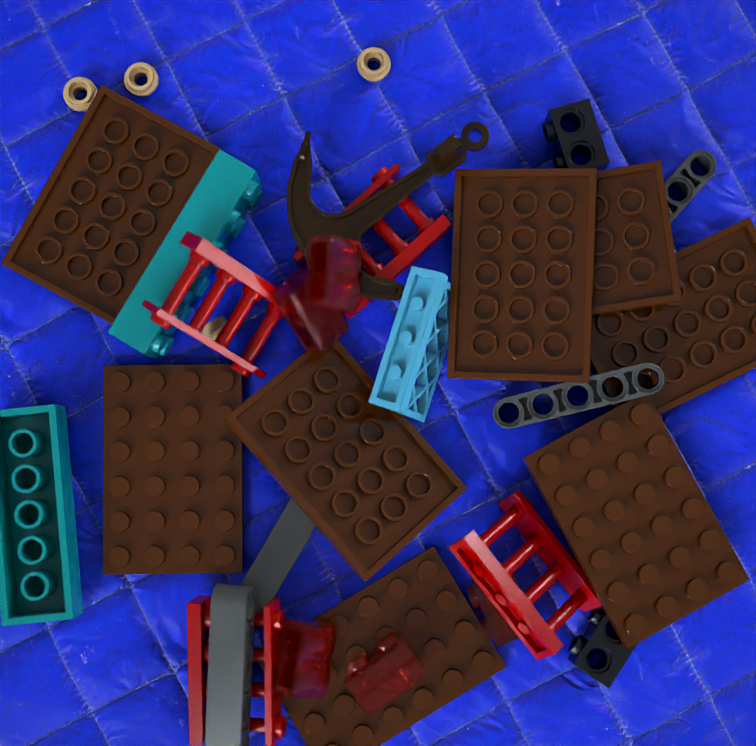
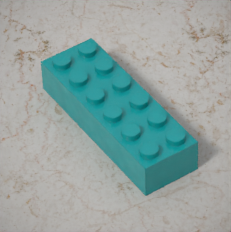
[108,149,264,360]
[0,404,84,626]

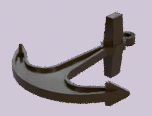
[286,122,489,301]

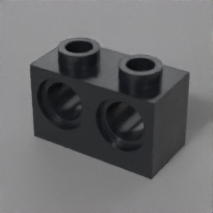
[542,98,610,171]
[567,606,638,688]

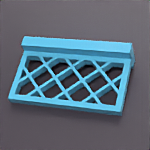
[368,266,451,423]

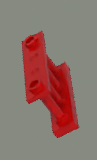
[293,163,452,321]
[141,231,306,379]
[448,490,602,660]
[187,595,286,746]

